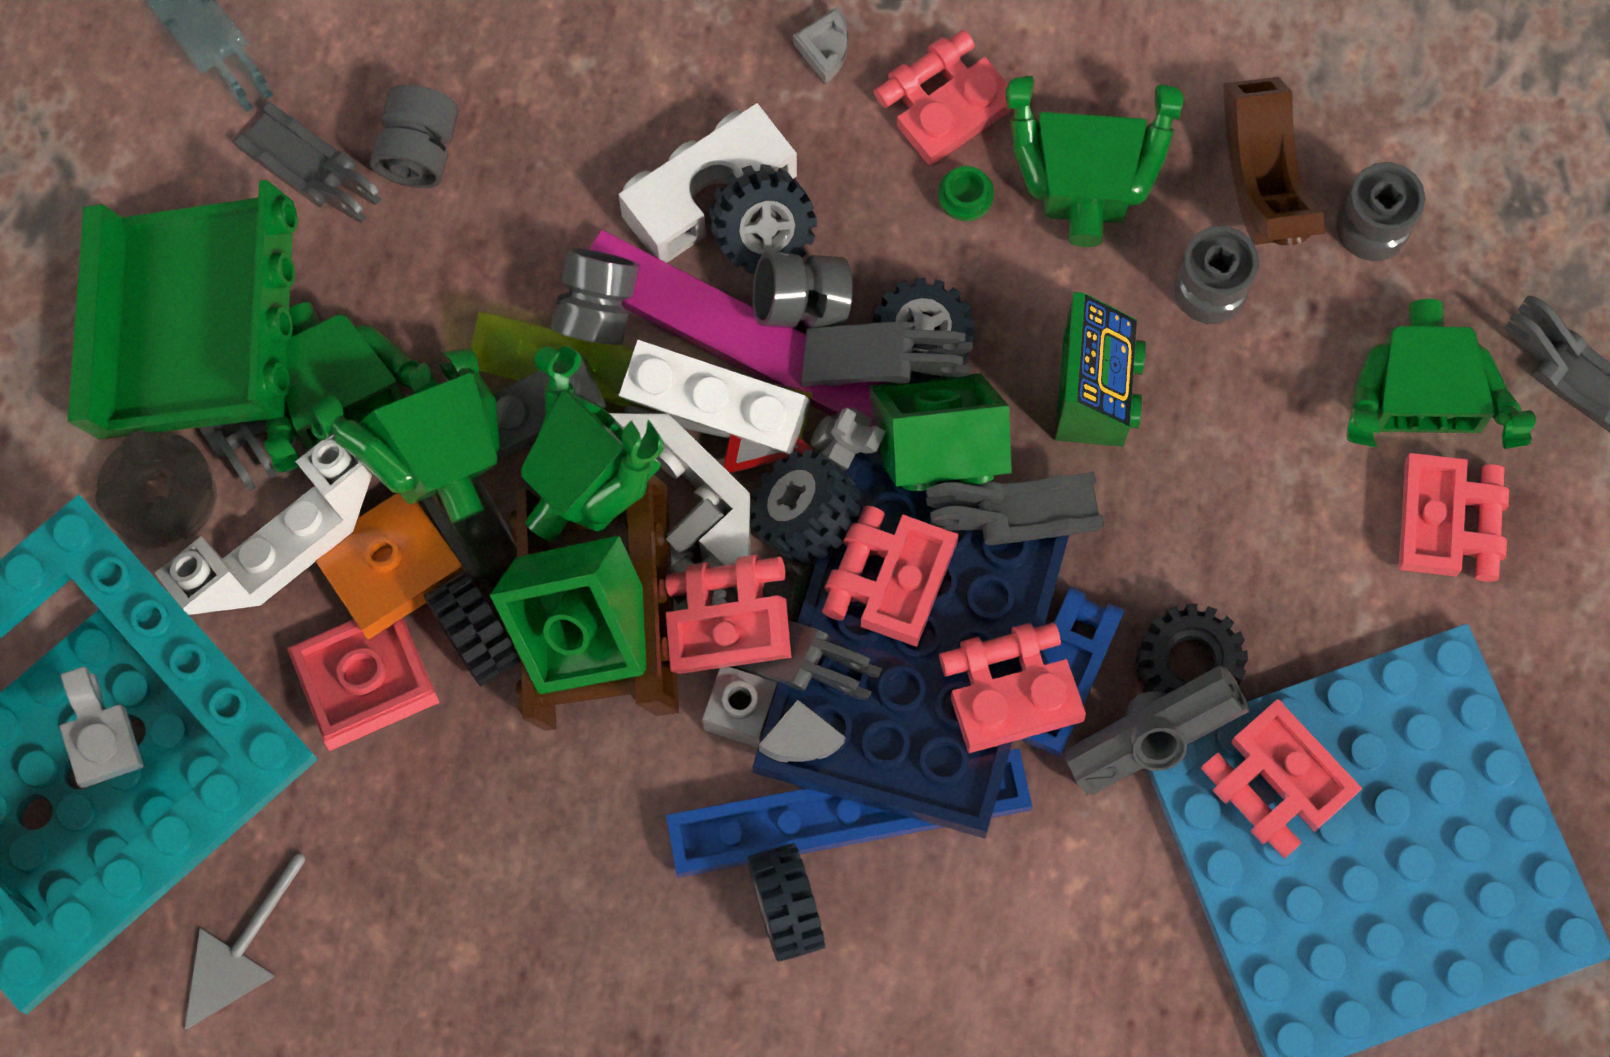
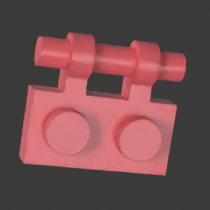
[874,30,1014,167]
[1398,453,1509,582]
[822,506,958,647]
[665,554,791,674]
[939,622,1086,753]
[1201,699,1362,859]

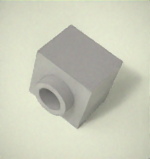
[702,667,778,748]

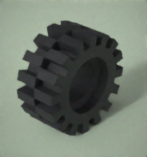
[424,571,521,687]
[1135,604,1248,694]

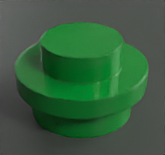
[938,166,994,221]

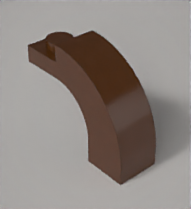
[1223,77,1325,245]

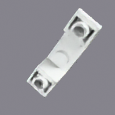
[609,413,751,593]
[155,435,373,615]

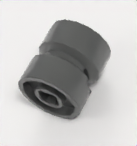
[370,85,459,188]
[1336,162,1426,261]
[1174,226,1259,324]
[550,248,640,345]
[753,251,852,328]

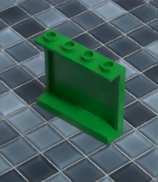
[68,180,298,440]

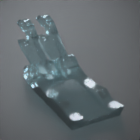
[147,0,273,112]

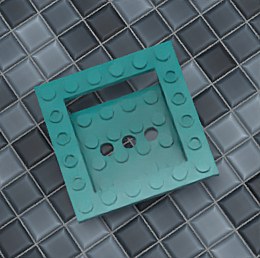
[0,494,318,1015]

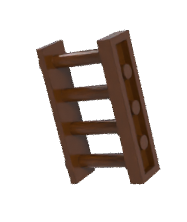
[510,475,679,731]

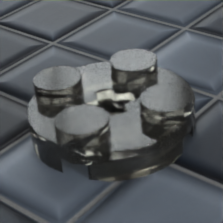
[95,431,217,549]

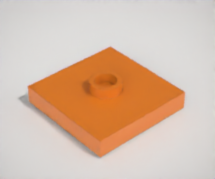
[315,493,466,640]

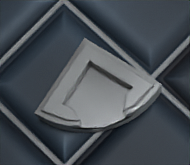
[793,7,848,84]
[666,499,724,554]
[759,700,845,762]

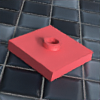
[287,617,440,751]

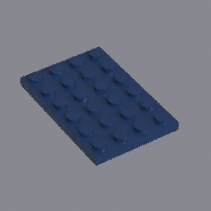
[753,452,1069,839]

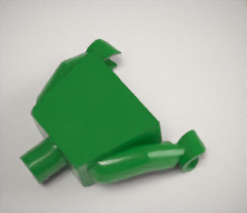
[1005,76,1184,247]
[1346,298,1536,449]
[264,302,439,473]
[521,345,664,542]
[311,348,500,524]

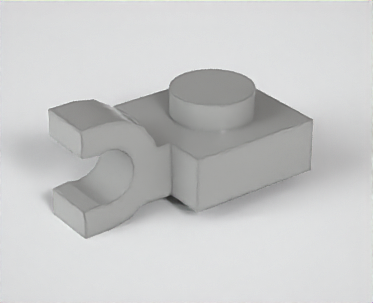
[811,408,886,470]
[59,666,144,788]

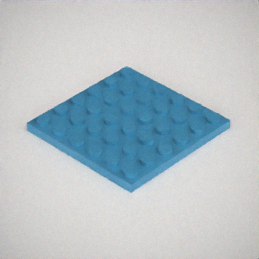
[1147,623,1610,1057]

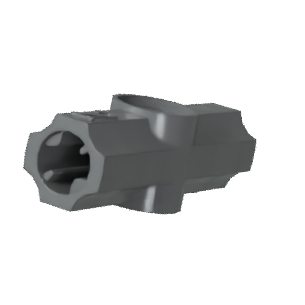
[1064,665,1249,795]

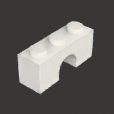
[618,103,797,263]
[619,340,810,455]

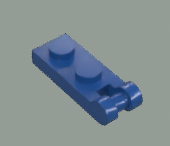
[1020,586,1125,758]

